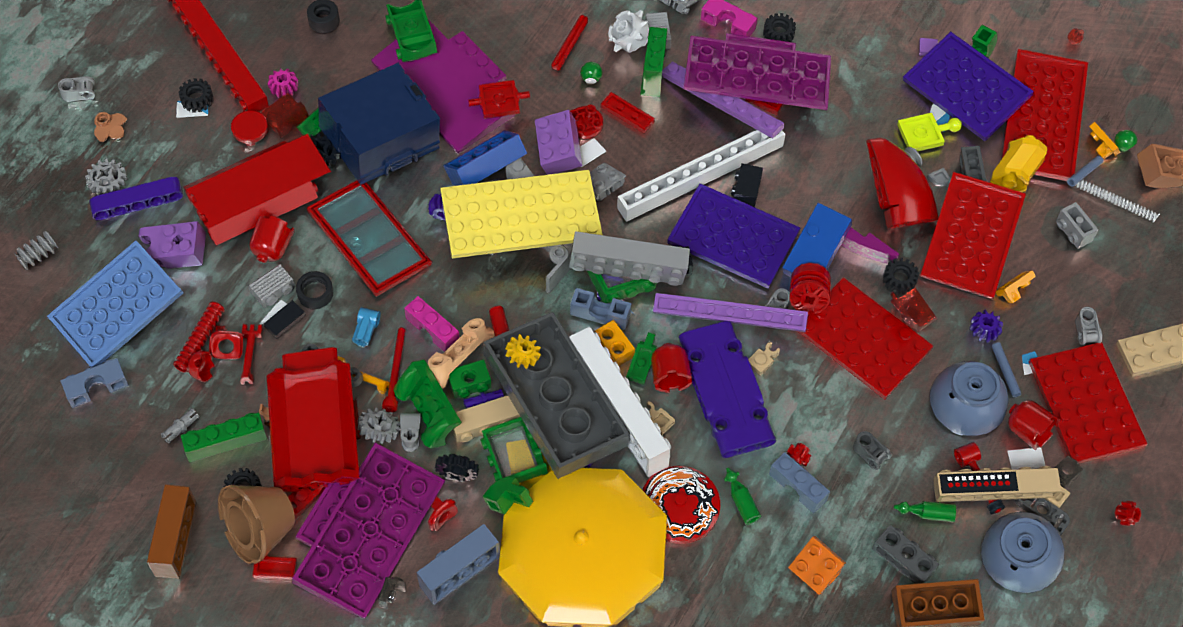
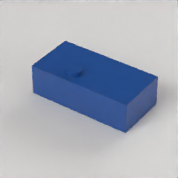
[443,130,527,186]
[782,203,852,277]

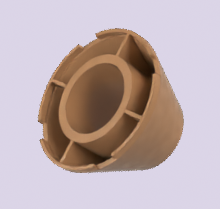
[218,485,295,564]

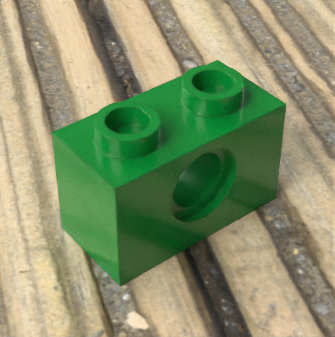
[448,359,492,399]

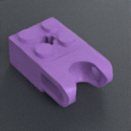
[138,221,206,269]

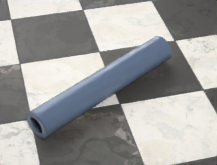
[1067,156,1103,187]
[991,342,1022,398]

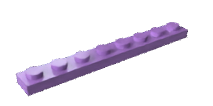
[662,61,784,139]
[653,293,808,332]

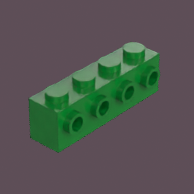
[181,412,267,463]

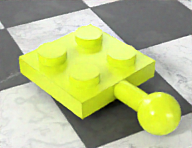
[897,113,962,152]

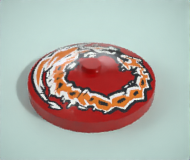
[642,466,720,544]

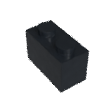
[731,163,763,207]

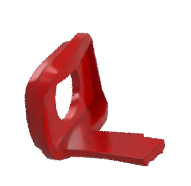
[209,325,243,359]
[428,496,458,531]

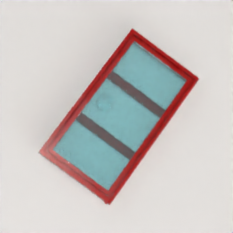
[307,180,433,297]

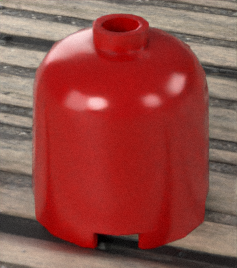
[249,215,295,263]
[651,343,692,393]
[1008,400,1060,450]

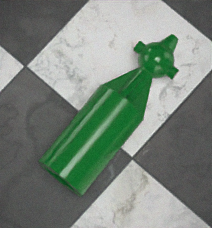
[724,467,761,525]
[894,501,956,523]

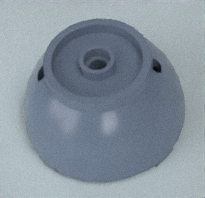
[930,361,1009,436]
[981,511,1065,593]

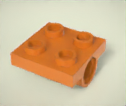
[788,536,846,595]

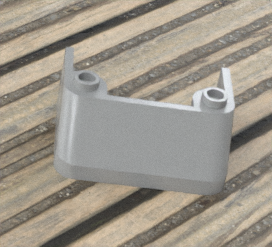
[491,243,572,293]

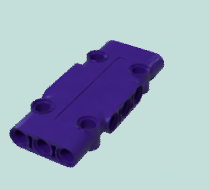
[678,321,776,458]

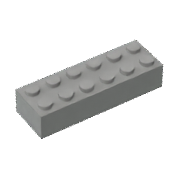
[569,231,690,286]

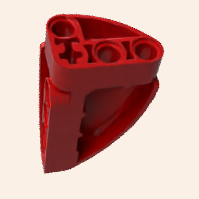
[866,137,939,229]

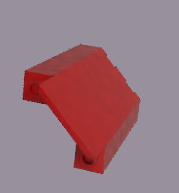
[183,134,331,246]
[266,347,360,492]

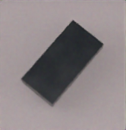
[263,300,306,339]

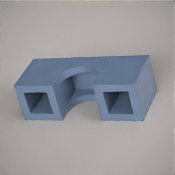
[570,288,631,330]
[60,358,129,408]
[769,452,830,514]

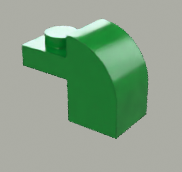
[972,25,998,58]
[482,477,533,515]

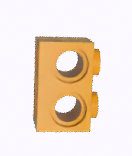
[594,320,635,366]

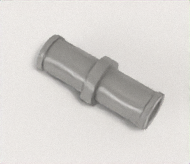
[161,408,200,443]

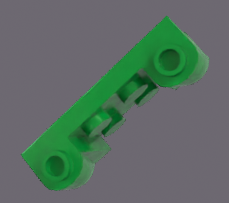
[385,0,437,62]
[394,360,462,448]

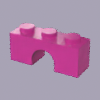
[701,0,758,36]
[404,296,460,352]

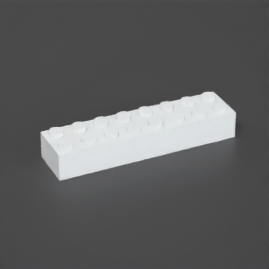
[569,327,671,477]

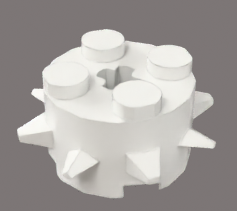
[608,10,649,53]

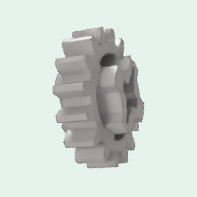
[85,159,128,195]
[357,408,401,444]

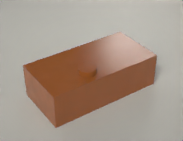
[147,485,197,579]
[891,579,985,627]

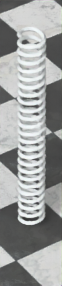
[1073,179,1160,223]

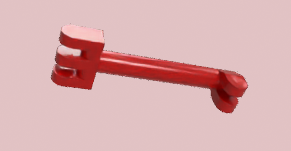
[240,324,263,384]

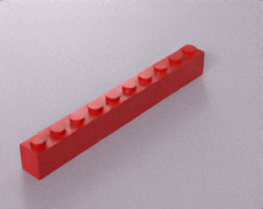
[167,0,269,112]

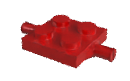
[468,80,530,119]

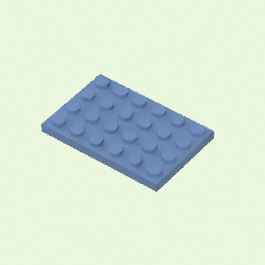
[47,241,184,367]

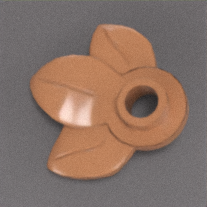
[94,112,127,142]

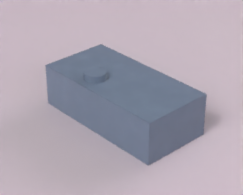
[416,524,500,605]

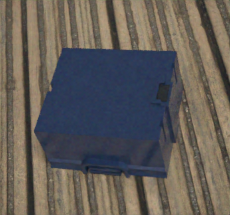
[318,63,440,185]

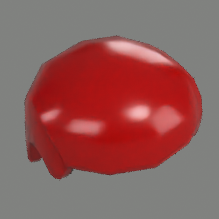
[187,350,215,382]

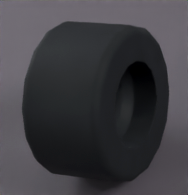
[307,0,340,33]

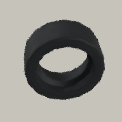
[296,271,333,309]

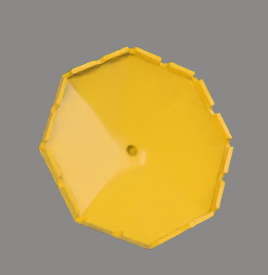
[498,468,667,627]

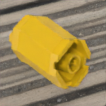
[990,135,1047,193]

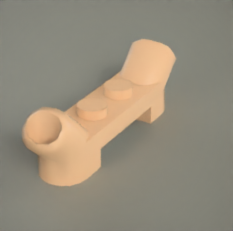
[428,318,494,388]

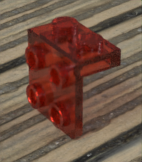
[261,94,309,138]
[890,288,938,332]

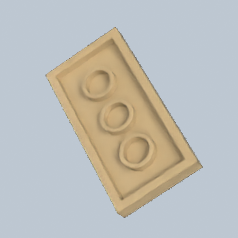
[1116,324,1183,377]

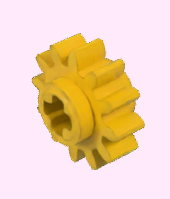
[505,334,541,369]

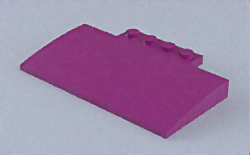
[371,19,515,154]
[683,33,831,110]
[292,443,445,619]

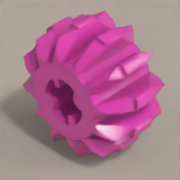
[268,68,299,99]

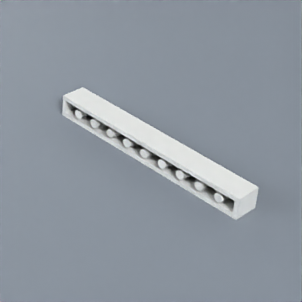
[617,130,785,222]

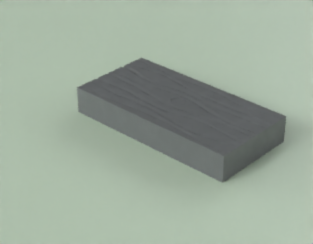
[483,312,630,479]

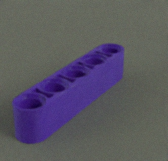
[89,177,183,220]

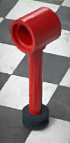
[954,442,1005,515]

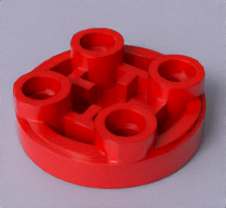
[570,104,603,139]
[231,110,269,146]

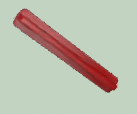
[551,15,588,71]

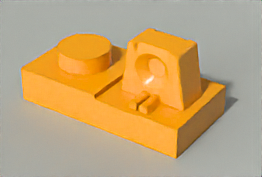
[1089,122,1120,159]
[996,270,1036,304]

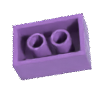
[535,110,582,175]

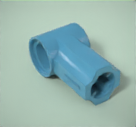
[352,307,381,347]

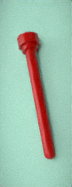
[382,327,406,413]

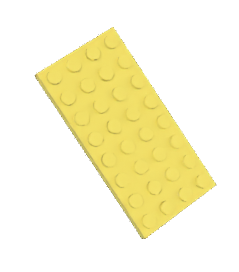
[440,170,603,258]

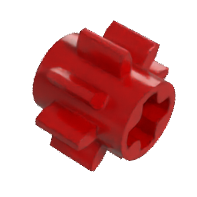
[786,443,812,467]
[1115,501,1141,526]

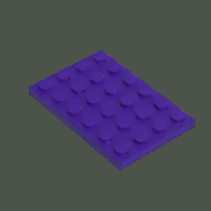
[903,31,1034,141]
[667,184,801,289]

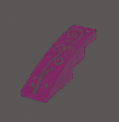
[841,228,899,264]

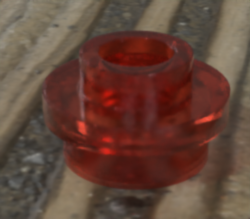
[1067,28,1084,45]

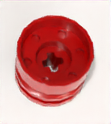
[789,263,831,314]

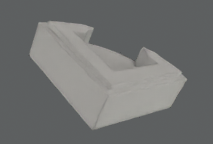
[927,168,951,186]

